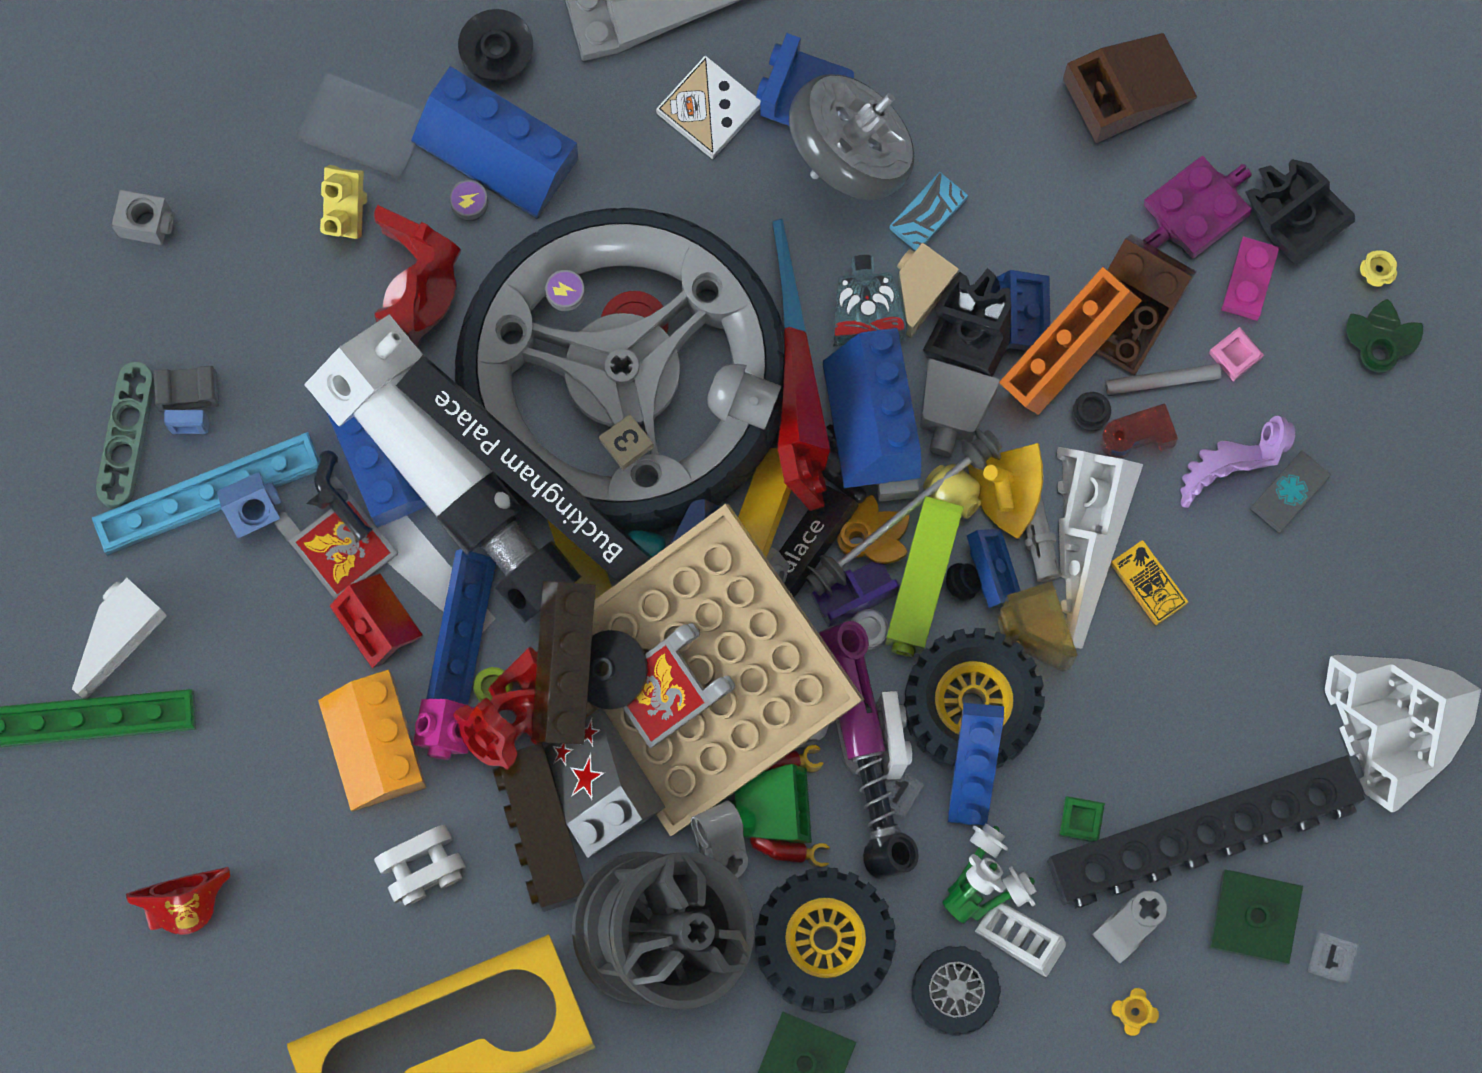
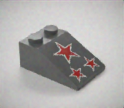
[545,708,666,858]

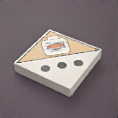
[656,56,761,160]

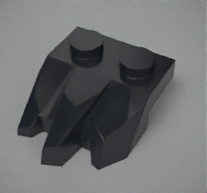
[1245,159,1355,265]
[923,268,1011,377]

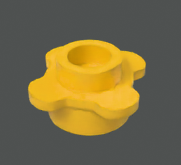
[1111,988,1159,1036]

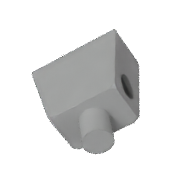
[920,359,1000,456]

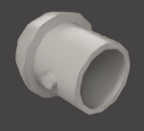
[707,364,781,430]

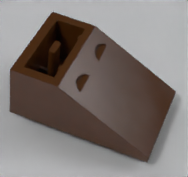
[1063,33,1197,143]
[1095,234,1197,375]

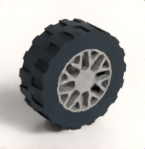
[911,946,1001,1036]

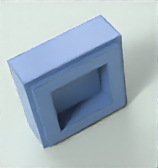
[164,410,209,434]

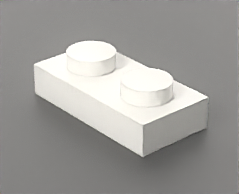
[876,691,912,780]

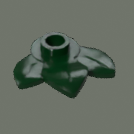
[1346,299,1423,372]

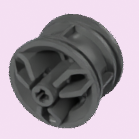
[572,851,754,1010]

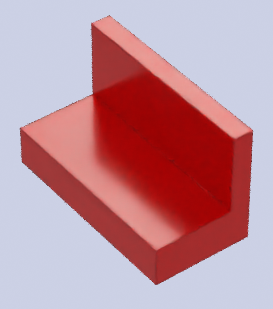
[330,573,423,668]

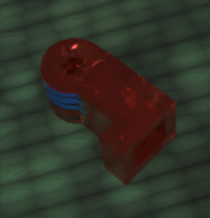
[1100,403,1178,459]

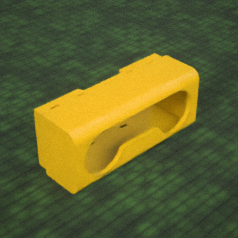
[287,934,596,1073]

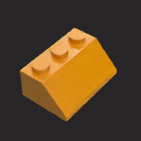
[318,669,427,812]

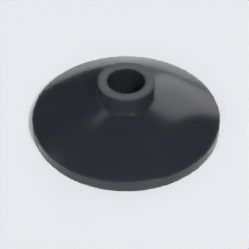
[458,9,533,81]
[587,630,648,710]

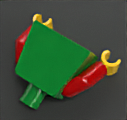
[719,745,830,868]

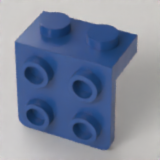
[756,33,854,126]

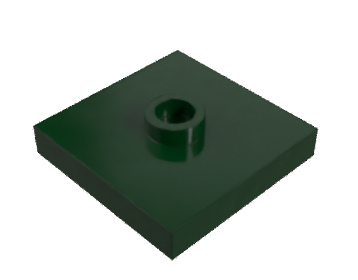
[1209,869,1303,965]
[758,1012,857,1073]

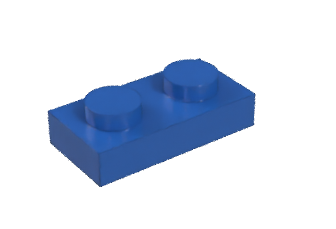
[966,529,1024,608]

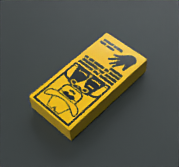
[1110,540,1188,626]

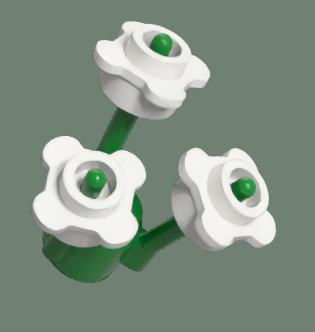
[942,823,1037,924]

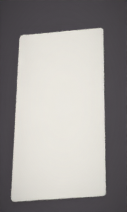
[378,516,496,633]

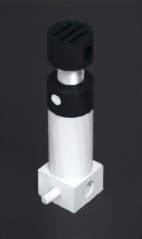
[304,314,582,624]

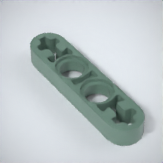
[96,362,154,509]

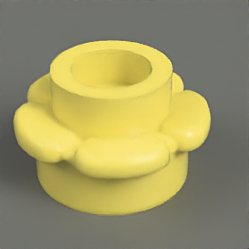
[1360,250,1397,287]

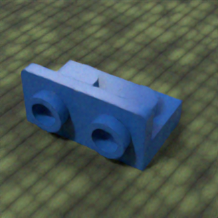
[997,270,1050,350]

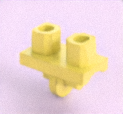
[320,165,367,239]

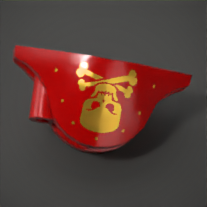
[126,867,230,935]

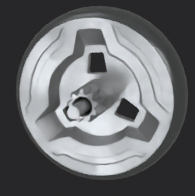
[789,74,914,200]

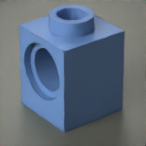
[217,472,282,538]

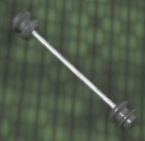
[805,429,1002,597]

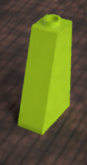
[885,496,964,657]

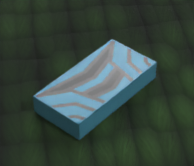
[890,172,968,251]

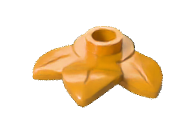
[837,495,909,564]

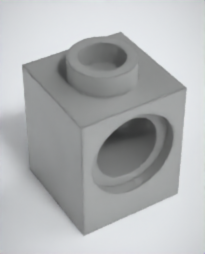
[111,190,174,245]

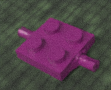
[1143,155,1252,259]

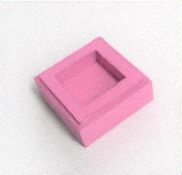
[1209,327,1264,382]

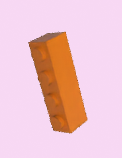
[999,267,1142,415]

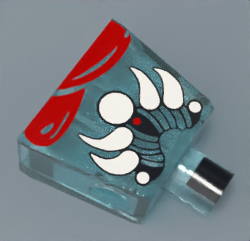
[833,255,907,347]

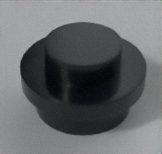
[1073,392,1111,430]
[946,563,982,601]

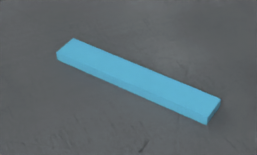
[92,432,320,555]

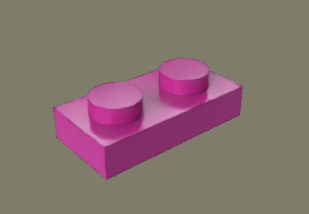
[1221,236,1280,321]

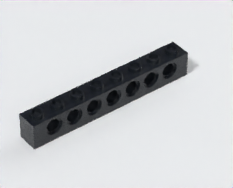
[1047,755,1365,909]

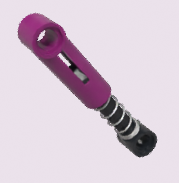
[819,621,919,879]

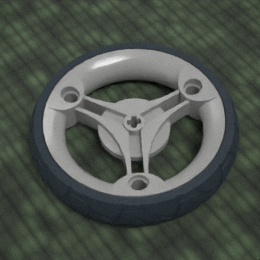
[455,208,785,534]

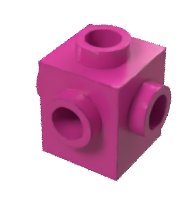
[413,699,474,760]

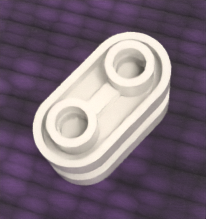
[374,825,466,906]

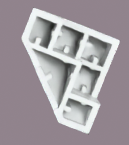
[1324,655,1481,812]

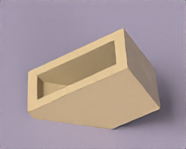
[897,242,959,338]

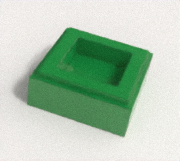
[1059,796,1105,842]

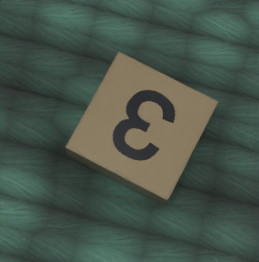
[599,414,654,470]

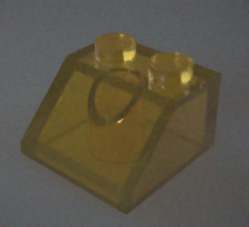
[997,581,1078,672]

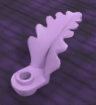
[1180,416,1295,508]

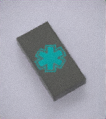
[1250,450,1331,533]

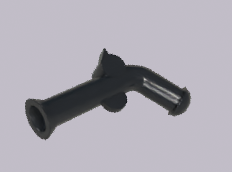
[306,450,373,543]

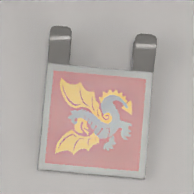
[274,474,398,599]
[623,623,736,748]

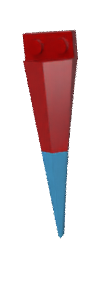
[773,218,830,511]

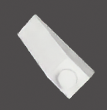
[72,578,167,699]

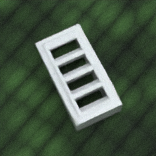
[975,903,1066,977]

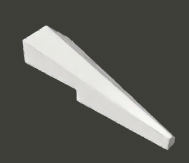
[1057,447,1143,649]

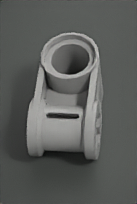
[691,801,748,878]
[1092,890,1167,964]

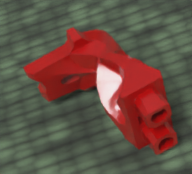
[374,205,461,349]
[453,646,541,770]

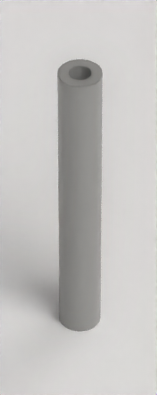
[1105,364,1221,395]

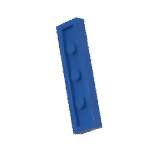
[426,549,496,705]
[948,703,1004,825]

